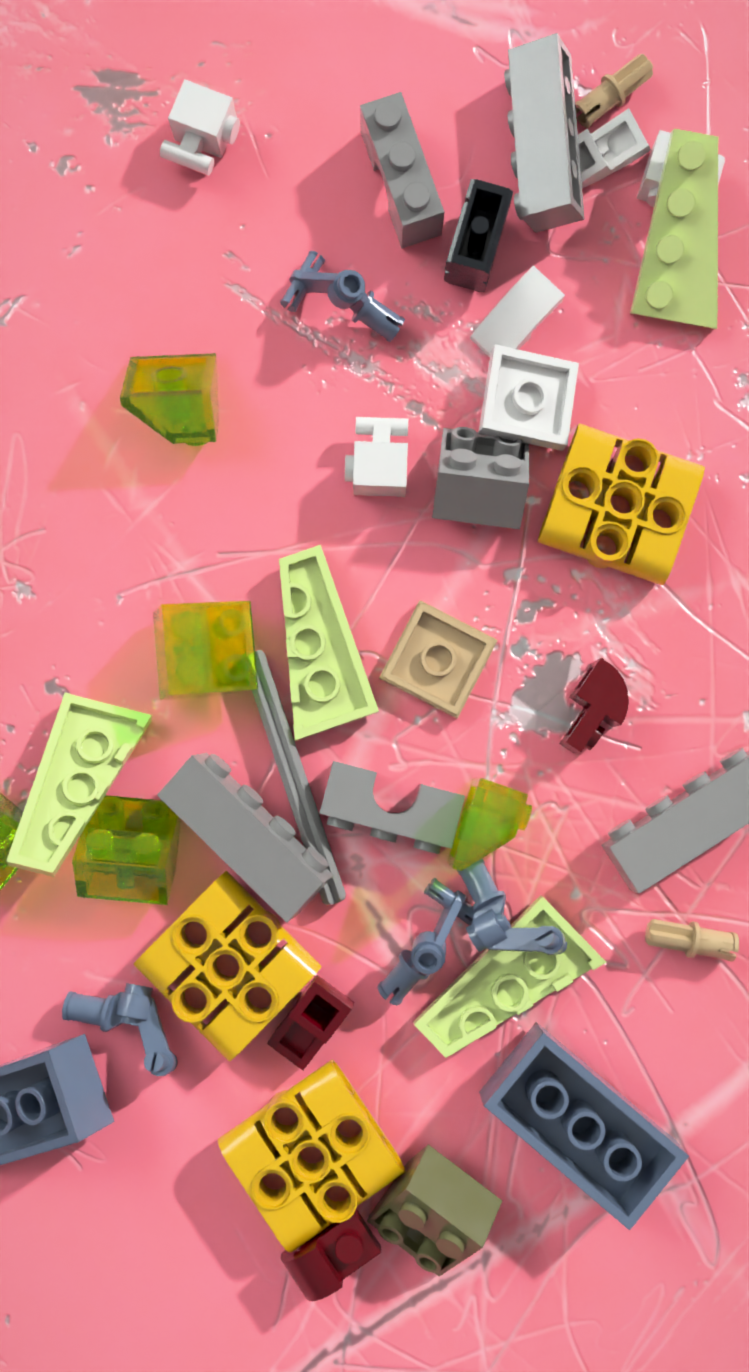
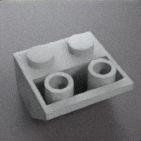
[432,427,529,529]

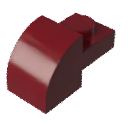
[559,658,629,753]
[267,975,355,1071]
[280,1208,381,1302]

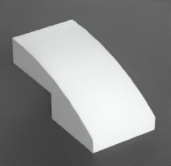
[578,108,651,188]
[470,265,565,357]

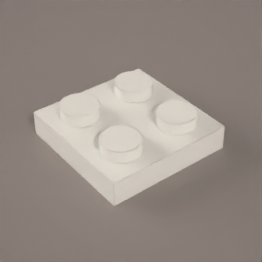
[478,345,579,451]

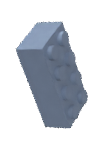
[479,1022,689,1231]

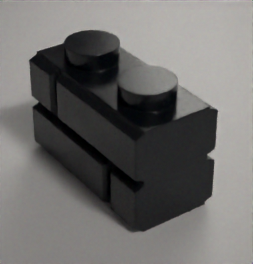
[444,179,513,292]

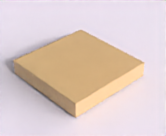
[379,600,498,719]

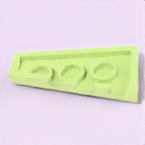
[630,128,719,329]
[279,545,379,741]
[6,693,152,877]
[413,895,607,1058]

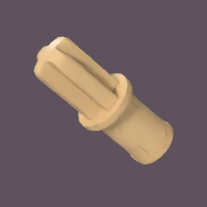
[575,54,654,128]
[645,919,739,962]

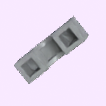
[360,92,445,248]
[319,761,465,854]

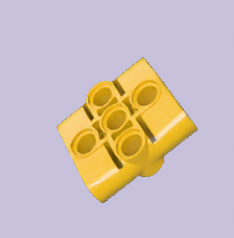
[537,423,705,586]
[133,870,322,1062]
[218,1060,406,1253]

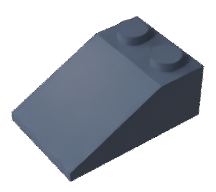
[0,1034,115,1165]

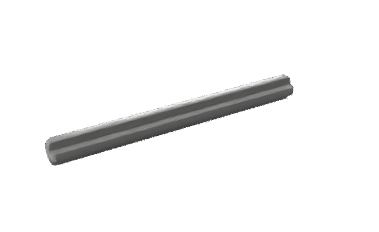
[241,650,346,905]

